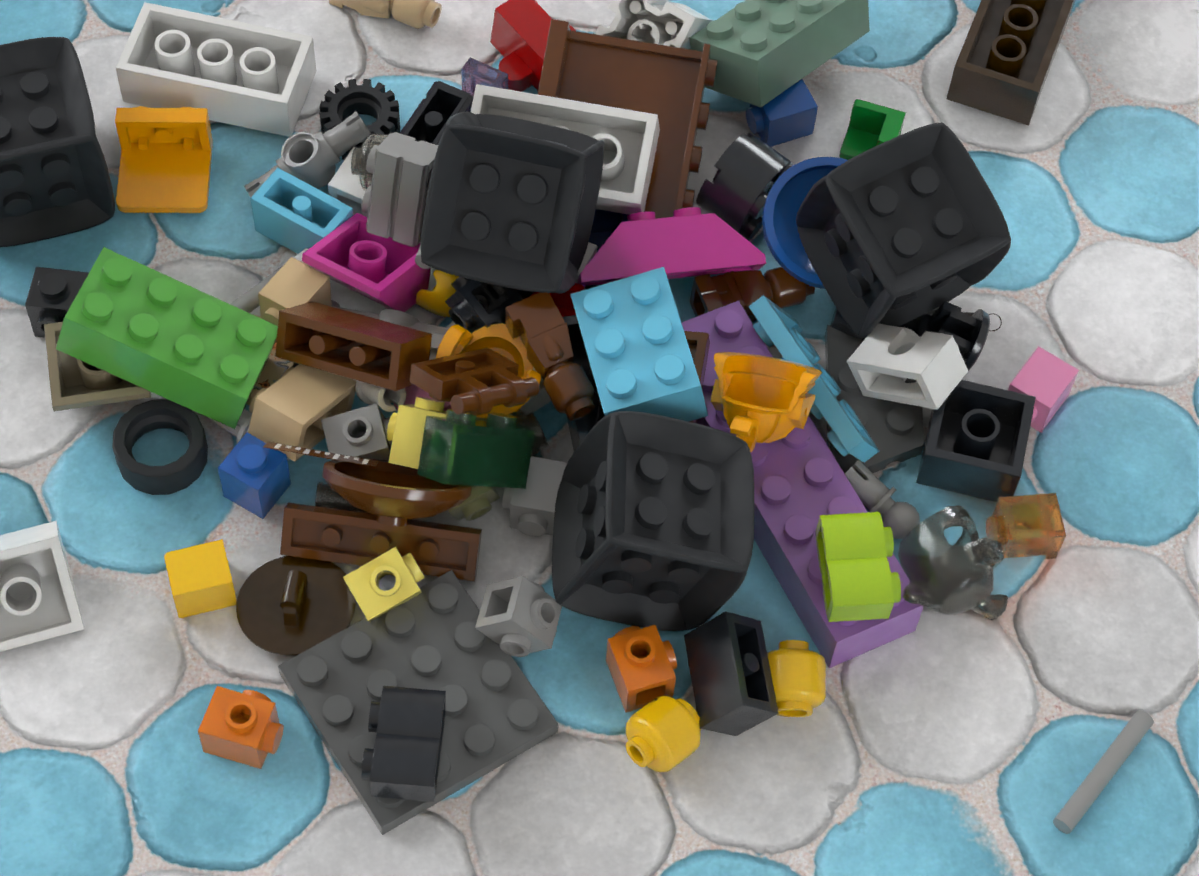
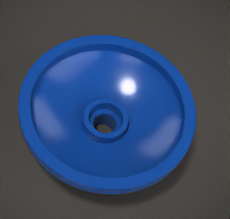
[762,157,848,289]

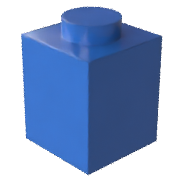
[746,79,818,147]
[218,432,291,519]

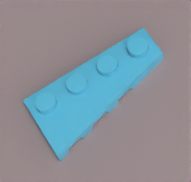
[749,295,879,463]

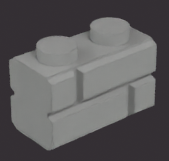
[361,132,438,247]

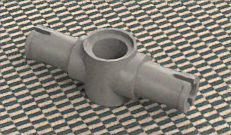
[244,112,372,197]

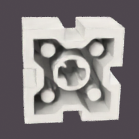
[595,0,713,49]

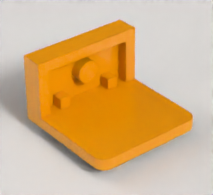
[115,106,213,213]

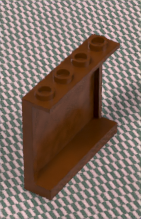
[538,19,718,219]

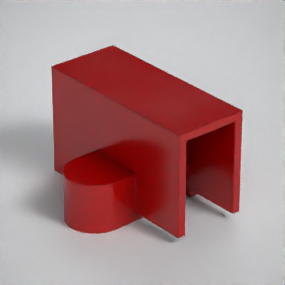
[490,0,576,92]

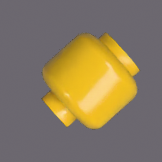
[767,640,826,717]
[625,696,701,772]

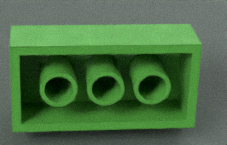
[56,247,278,429]

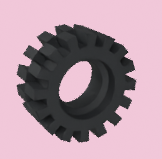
[319,79,400,160]

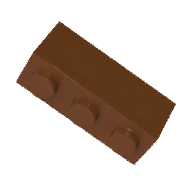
[275,301,432,391]

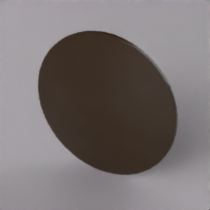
[236,556,356,656]

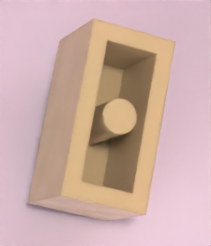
[248,364,356,462]

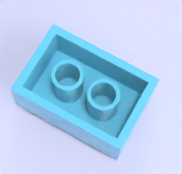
[570,267,708,422]

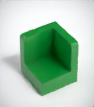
[839,99,906,160]

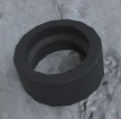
[112,399,208,495]

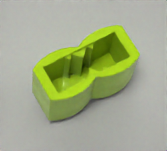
[815,512,901,622]

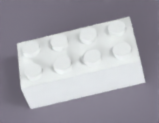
[116,2,316,137]
[471,84,660,214]

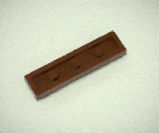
[280,502,482,581]

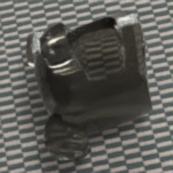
[898,505,1008,620]

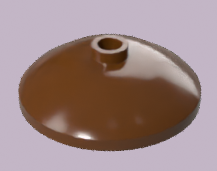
[322,459,472,527]

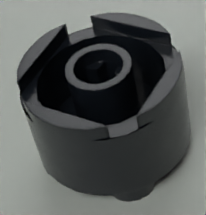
[696,132,794,241]

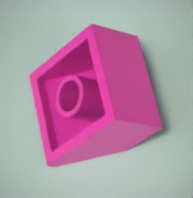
[302,213,431,312]

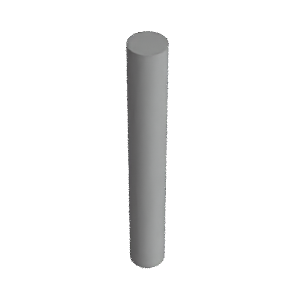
[1053,710,1154,834]

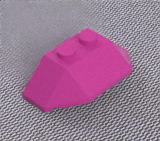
[577,207,766,288]

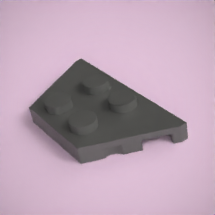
[825,325,924,474]

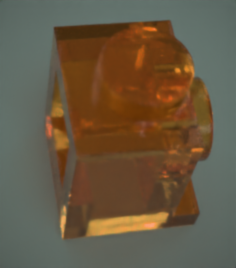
[986,493,1066,559]

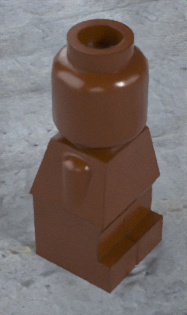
[689,267,815,322]
[506,293,595,421]

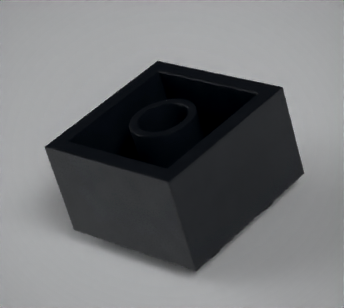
[916,380,1036,505]

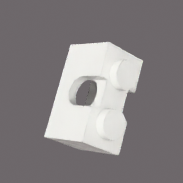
[847,324,968,410]

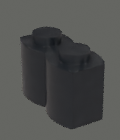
[361,686,446,802]

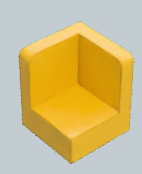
[164,539,237,618]

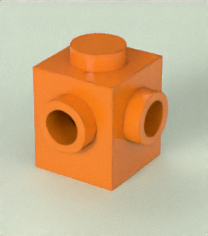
[606,625,677,713]
[198,686,284,769]

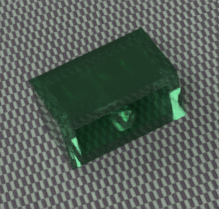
[417,409,535,489]

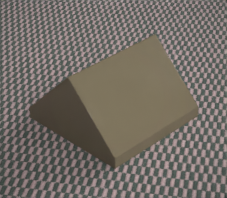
[44,322,151,412]

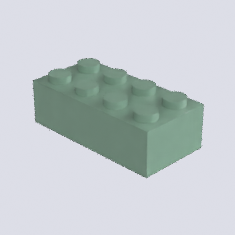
[689,0,870,107]

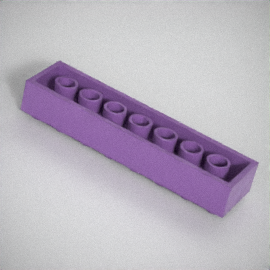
[682,300,924,668]

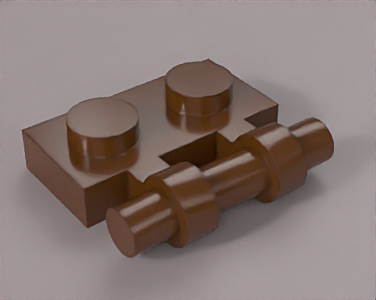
[410,347,539,416]

